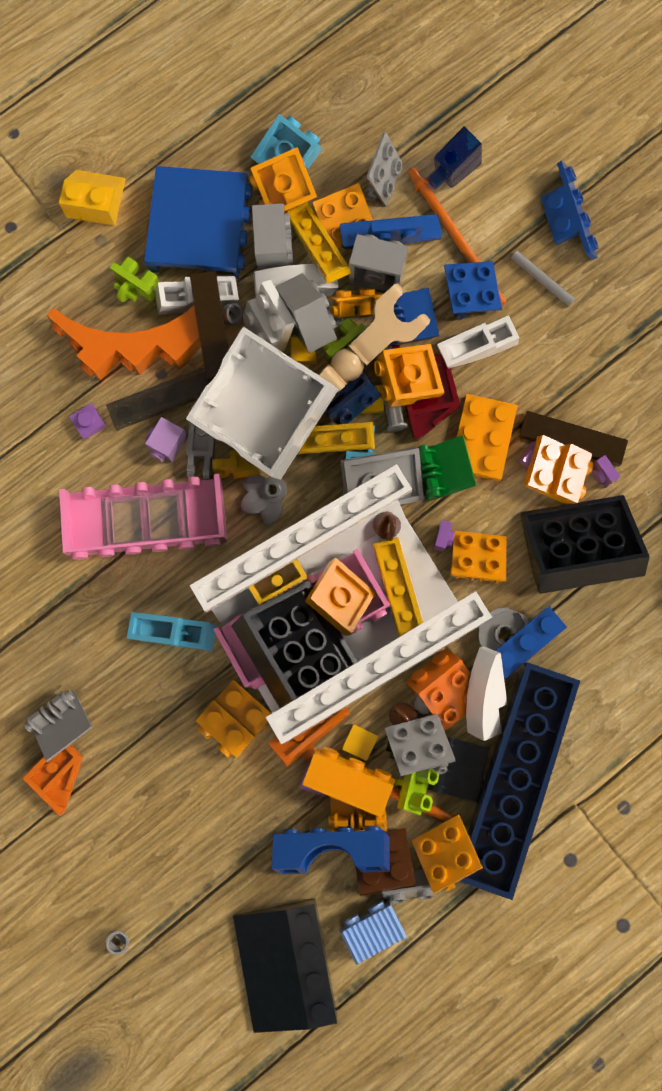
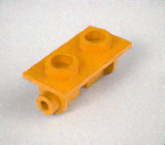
[327,288,383,318]

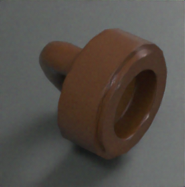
[373,511,401,541]
[389,702,417,725]

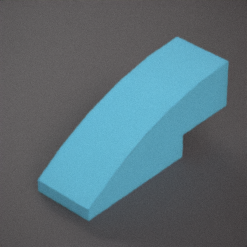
[126,612,217,651]

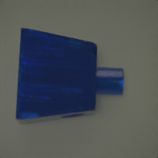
[426,126,482,190]

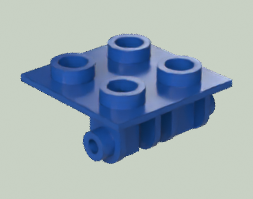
[444,261,502,319]
[389,288,439,346]

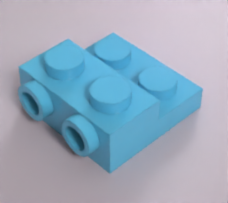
[251,114,323,169]

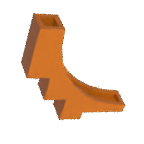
[47,306,201,381]

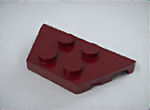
[391,344,460,442]

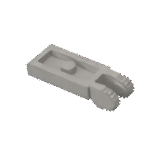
[186,405,216,479]

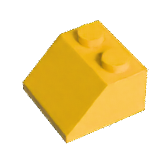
[59,170,126,226]

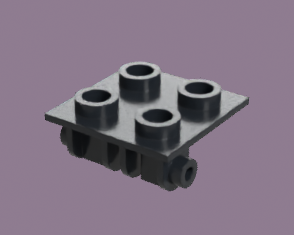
[427,737,489,802]

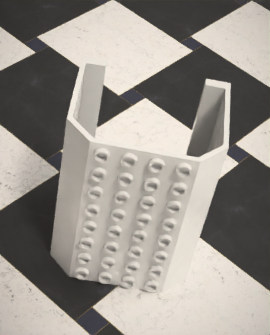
[190,464,492,744]

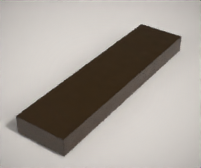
[189,271,229,380]
[519,411,628,467]

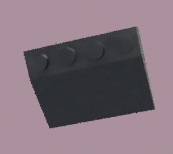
[520,495,650,594]
[231,581,358,708]
[233,898,337,1033]

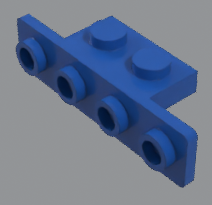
[541,161,599,260]
[339,214,442,249]

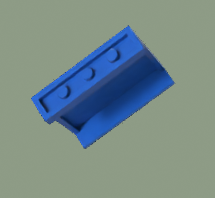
[144,166,253,279]

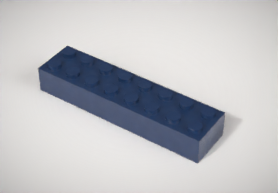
[460,662,580,900]

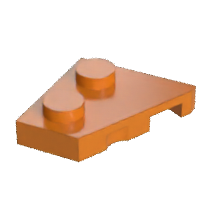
[22,744,84,816]

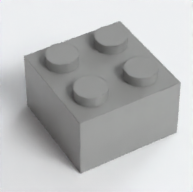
[252,203,294,271]
[349,234,408,293]
[275,273,337,353]

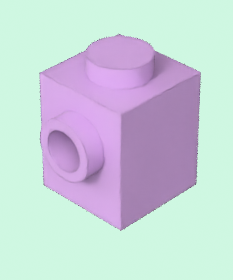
[145,417,188,462]

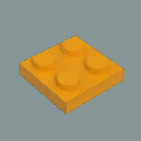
[305,558,376,636]

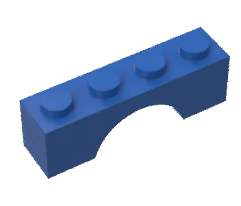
[272,826,390,875]

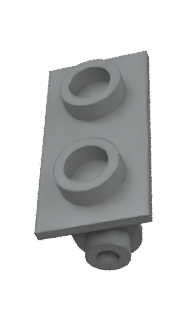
[382,869,439,904]

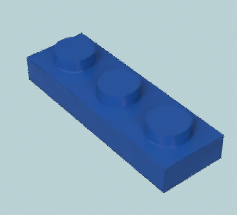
[495,606,567,680]

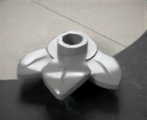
[241,475,287,525]

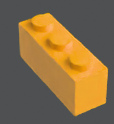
[302,747,396,818]

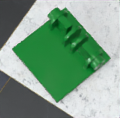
[418,435,477,501]

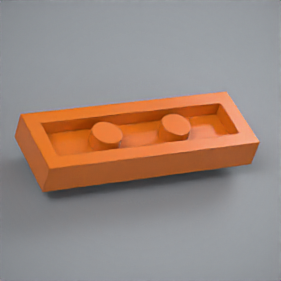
[268,707,350,767]

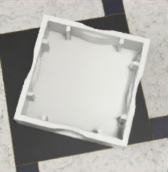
[186,327,339,480]

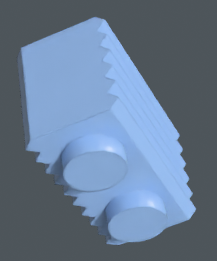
[340,900,407,965]

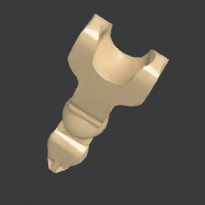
[319,284,430,392]

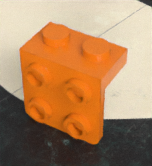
[405,648,471,730]

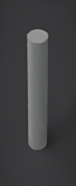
[511,251,575,307]

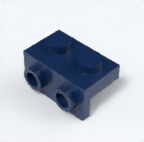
[326,371,382,424]

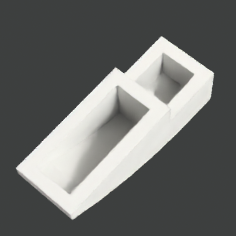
[253,264,338,297]
[155,276,239,315]
[437,315,520,368]
[466,646,507,741]

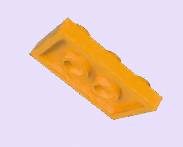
[456,394,518,482]

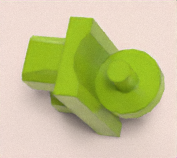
[110,256,159,302]
[322,318,366,364]
[394,768,439,815]

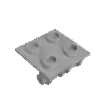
[365,132,402,206]
[24,690,93,762]
[385,714,456,776]

